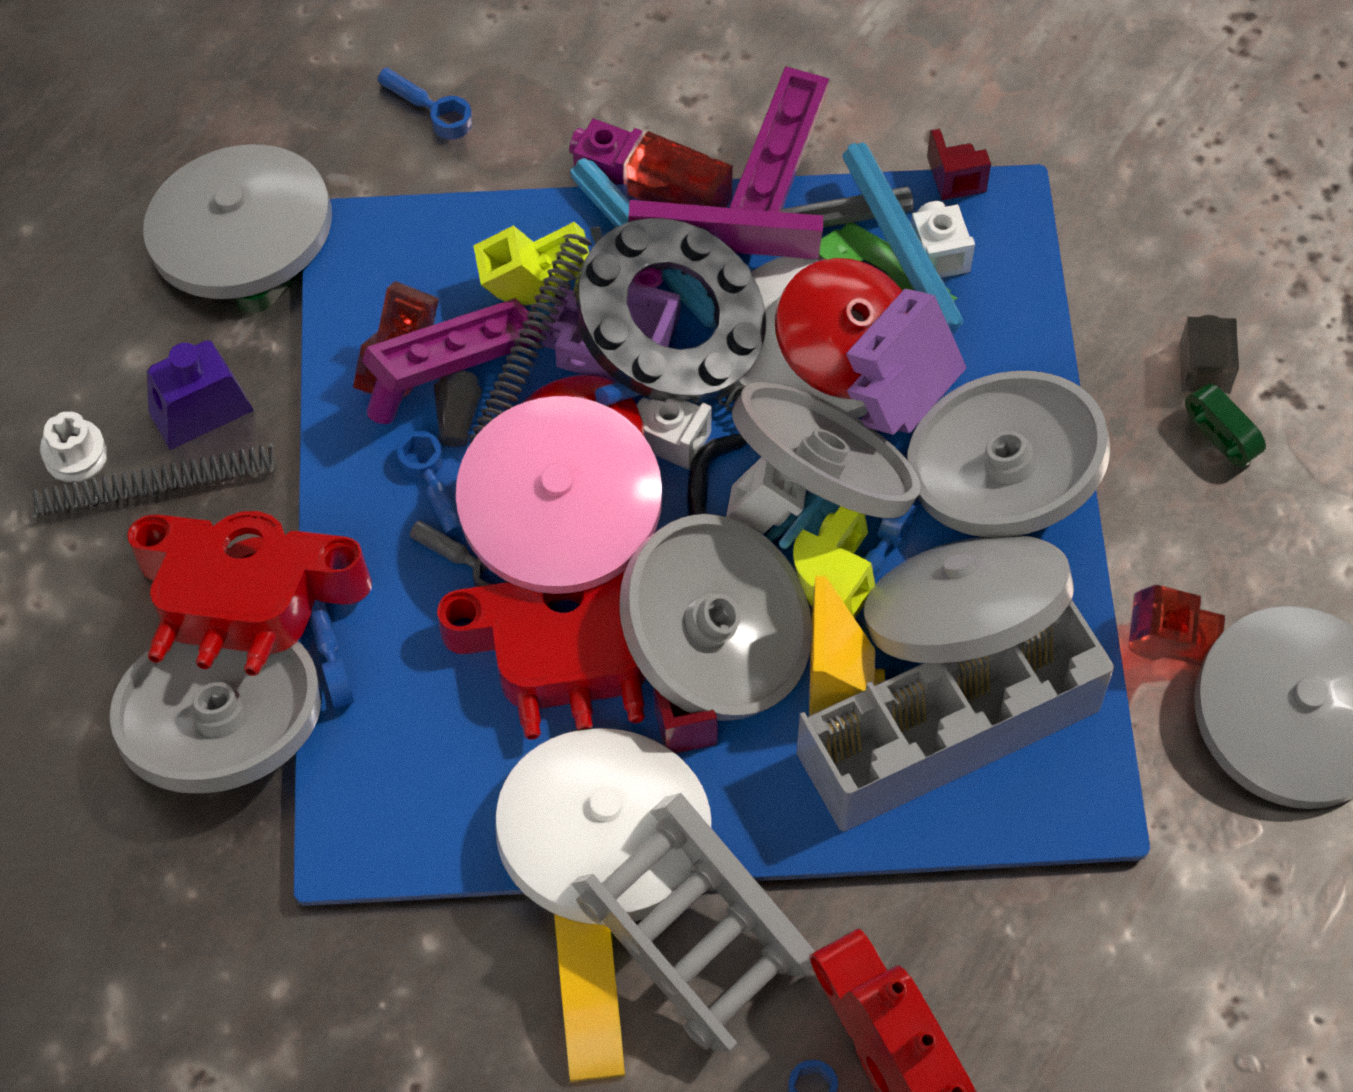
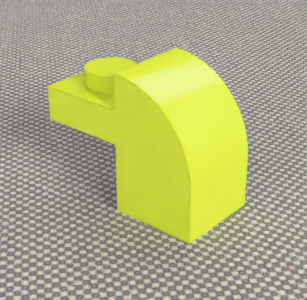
[473,222,589,305]
[793,506,875,619]

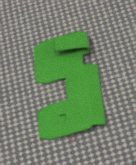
[819,222,957,301]

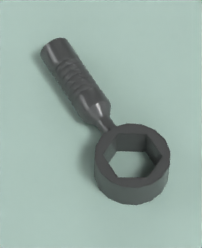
[410,520,508,587]

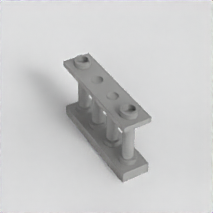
[571,793,815,1051]

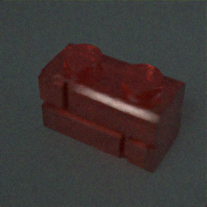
[627,131,733,208]

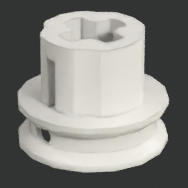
[40,411,107,483]

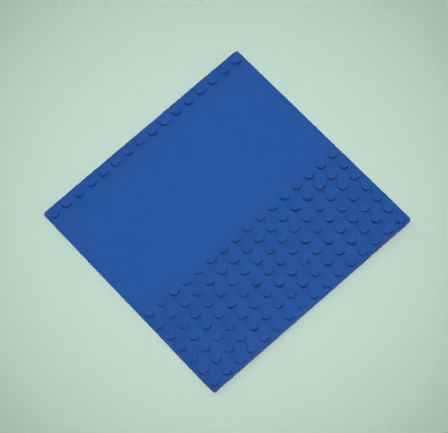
[294,164,1150,906]

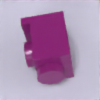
[569,118,644,185]

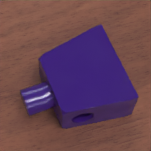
[147,340,254,450]

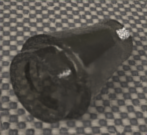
[433,371,482,447]

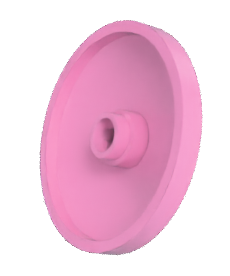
[456,396,662,594]

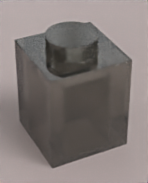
[1180,315,1239,394]

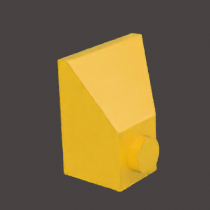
[809,576,885,716]

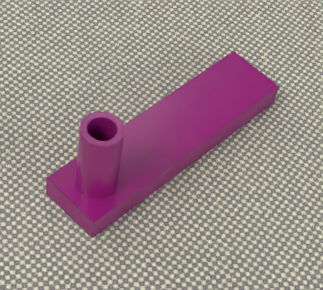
[729,66,830,212]
[628,200,823,288]
[362,298,542,424]

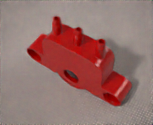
[127,511,372,676]
[437,571,646,740]
[809,928,976,1092]

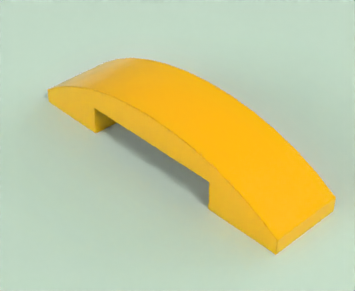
[554,914,625,1082]

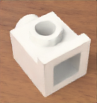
[911,201,975,278]
[637,398,711,470]
[726,457,806,535]

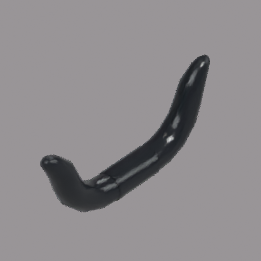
[687,433,747,516]

